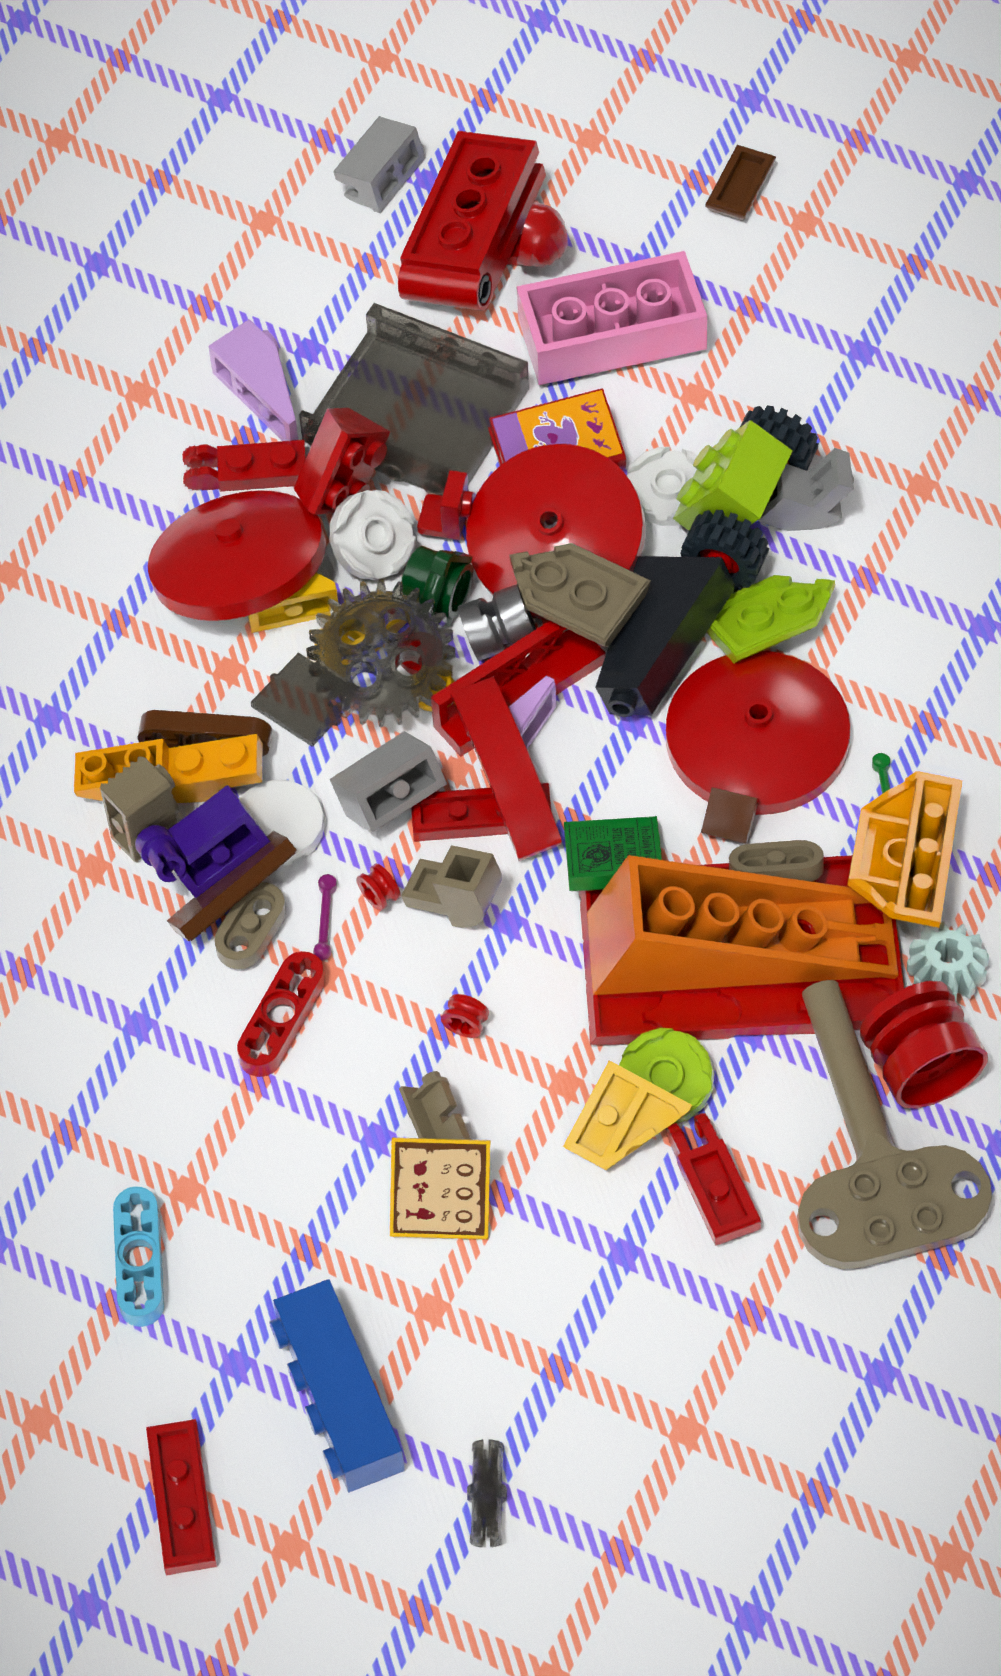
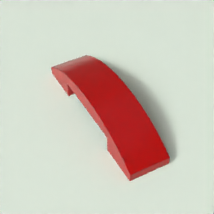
[450,677,562,861]

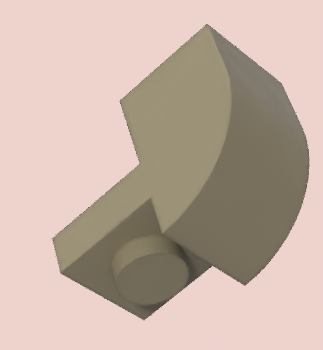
[401,845,502,928]

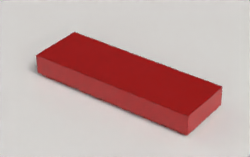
[411,783,552,842]
[146,1419,217,1576]

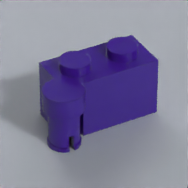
[135,785,271,899]

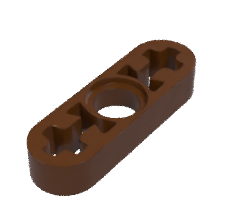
[137,710,272,757]

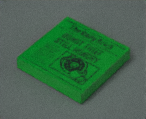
[564,816,662,891]

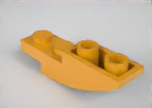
[74,734,263,803]

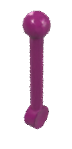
[313,874,337,961]

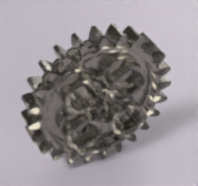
[306,579,456,727]

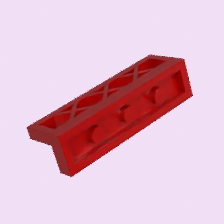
[431,621,606,757]

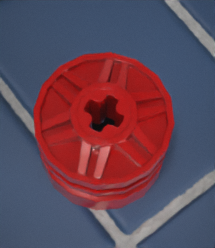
[859,981,988,1109]

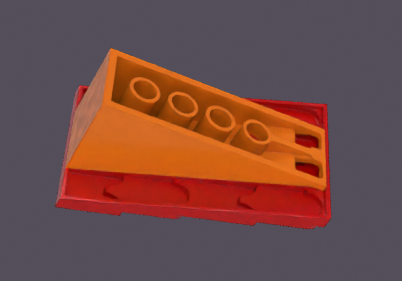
[579,855,904,1045]

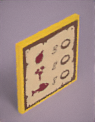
[390,1137,491,1239]

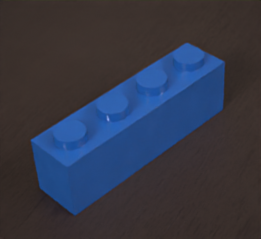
[269,1279,405,1493]

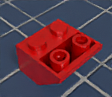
[293,408,391,515]

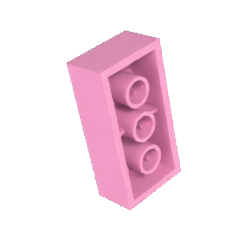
[516,251,707,385]

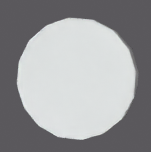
[627,447,697,526]
[329,490,416,580]
[239,780,324,867]

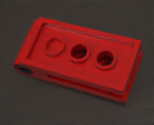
[398,131,546,311]

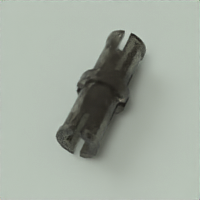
[467,1439,507,1548]

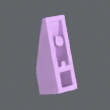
[208,319,298,441]

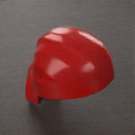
[507,202,568,267]

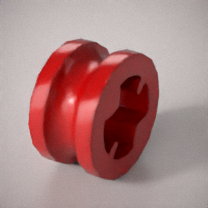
[356,863,401,911]
[441,994,489,1038]

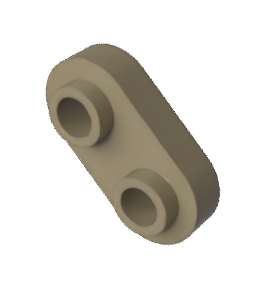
[729,840,824,882]
[214,882,286,969]

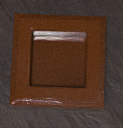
[701,787,759,844]

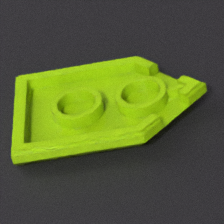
[706,575,836,663]

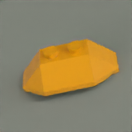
[847,771,963,928]

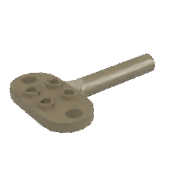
[797,980,992,1269]

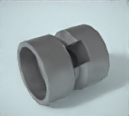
[458,584,536,661]

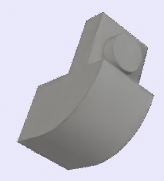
[758,448,854,531]

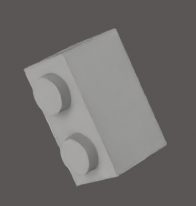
[329,731,447,833]

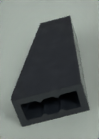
[595,556,735,717]

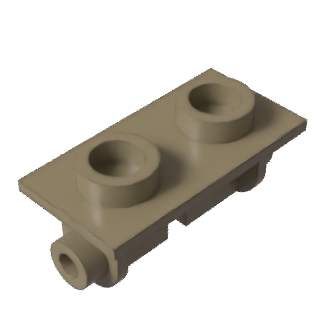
[399,1071,471,1139]

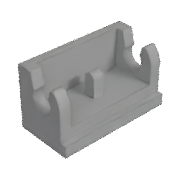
[333,116,425,213]

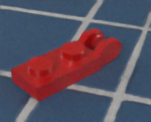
[182,440,306,492]
[666,1113,761,1246]

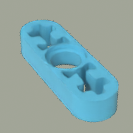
[113,1187,164,1327]

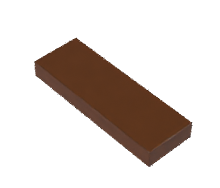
[166,830,297,941]

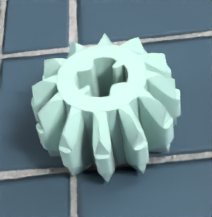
[907,920,989,1001]

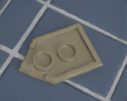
[509,543,651,647]

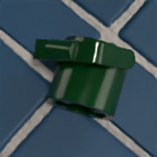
[400,545,474,625]

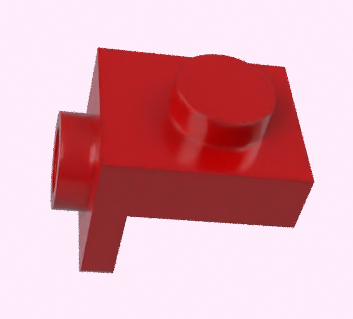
[417,470,475,540]

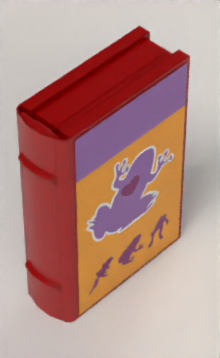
[488,388,626,470]

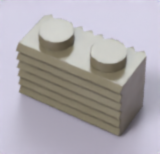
[100,757,180,862]

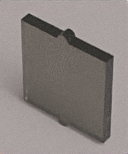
[250,652,360,747]

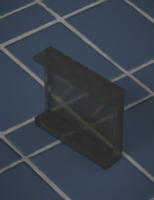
[299,303,529,496]

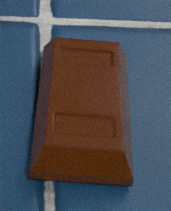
[705,144,776,221]

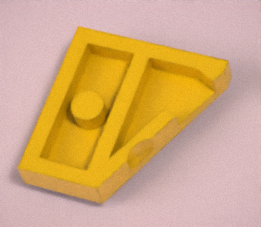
[563,1060,692,1170]

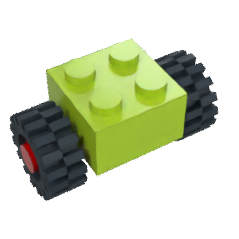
[673,405,819,590]

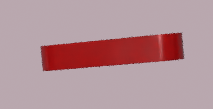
[237,951,325,1077]

